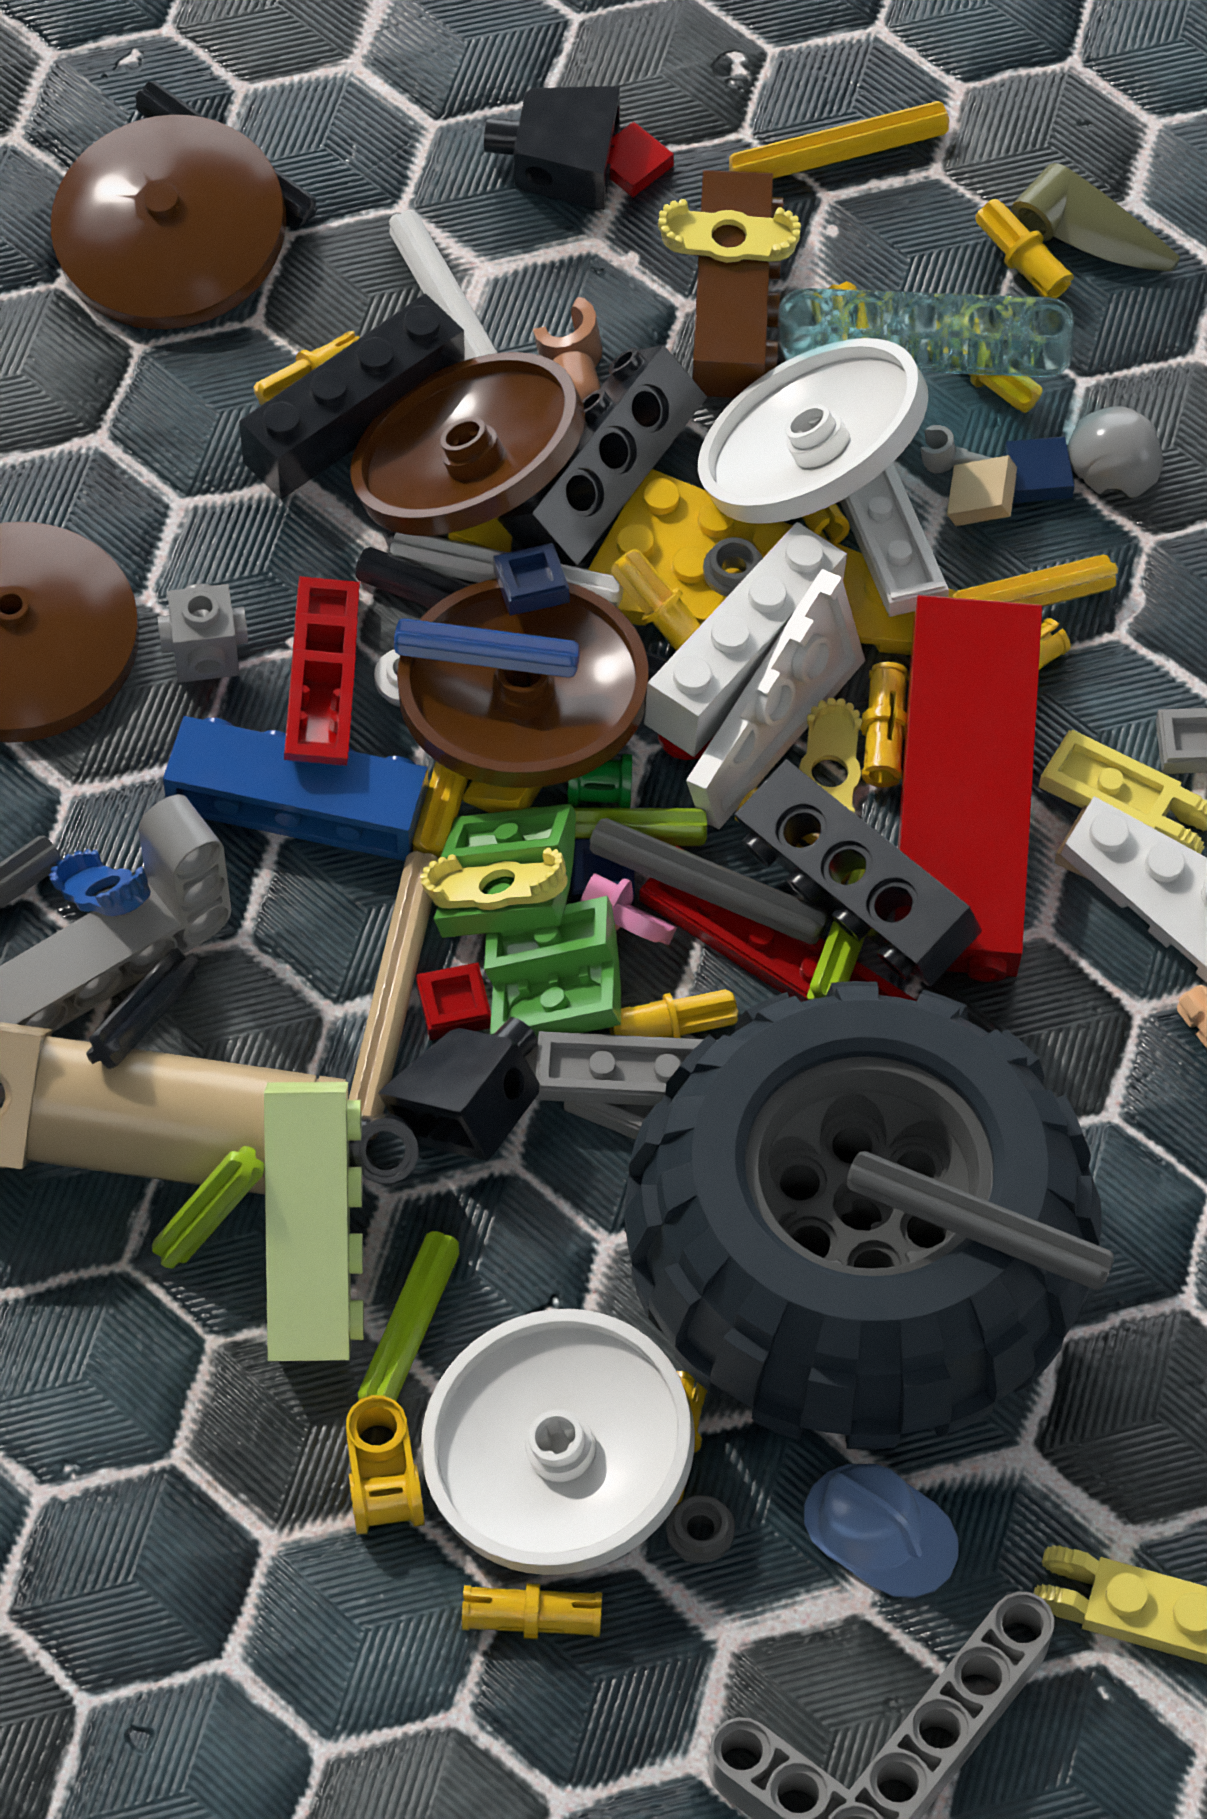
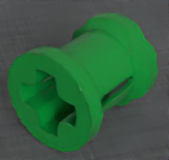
[567,754,632,808]

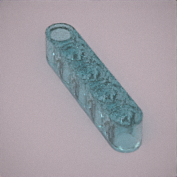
[779,288,1074,377]

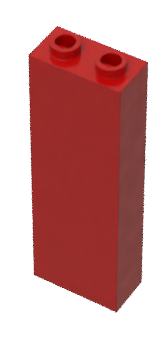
[892,595,1042,982]

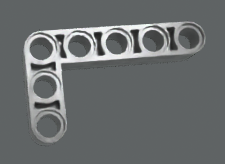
[0,794,231,1033]
[708,1592,1054,1819]

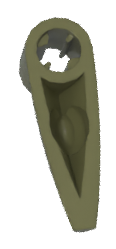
[1011,163,1180,271]

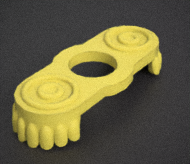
[658,199,801,263]
[799,697,862,814]
[420,848,568,910]

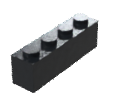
[239,293,465,500]

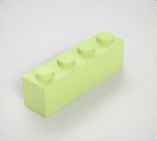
[264,1082,364,1361]

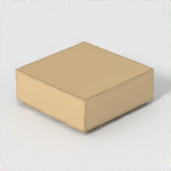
[947,455,1017,526]

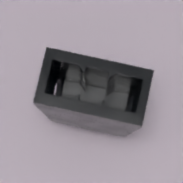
[484,86,621,210]
[378,1017,540,1161]

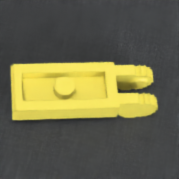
[1039,730,1207,854]
[1033,1545,1207,1664]

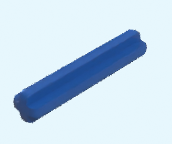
[394,618,580,678]

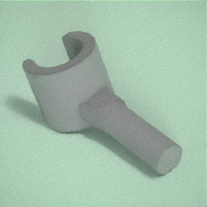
[920,425,992,474]

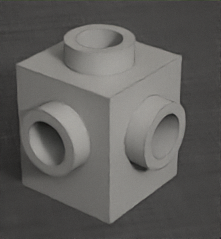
[158,584,248,683]

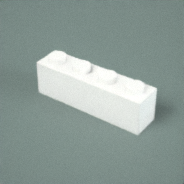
[644,522,847,757]

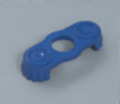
[49,849,151,916]

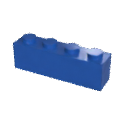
[163,716,428,861]

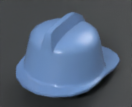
[804,1464,958,1598]

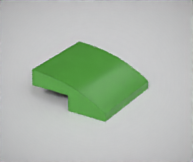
[434,804,576,938]
[484,896,621,1039]

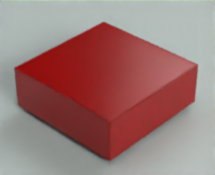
[607,121,674,197]
[416,962,491,1041]

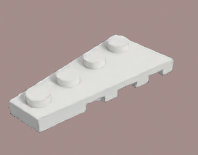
[686,569,865,829]
[1061,796,1207,983]

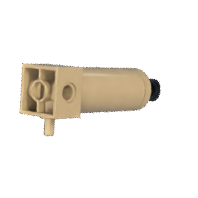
[0,1022,419,1195]

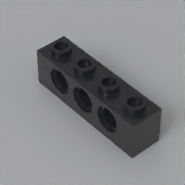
[497,345,707,567]
[734,759,982,987]

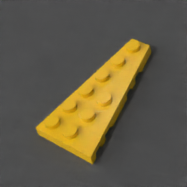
[588,469,957,655]

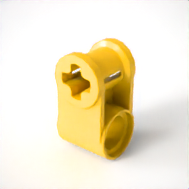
[346,1395,425,1535]

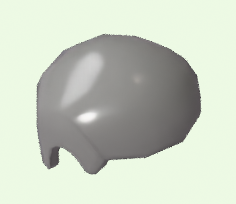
[1067,406,1164,498]

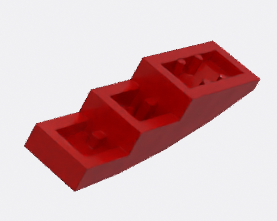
[284,576,360,766]

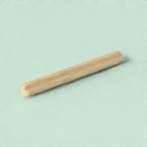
[348,851,438,1140]

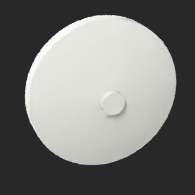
[698,338,928,523]
[421,1309,695,1575]

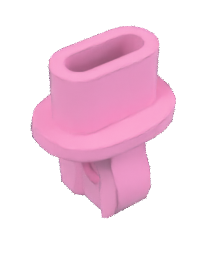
[579,873,677,945]

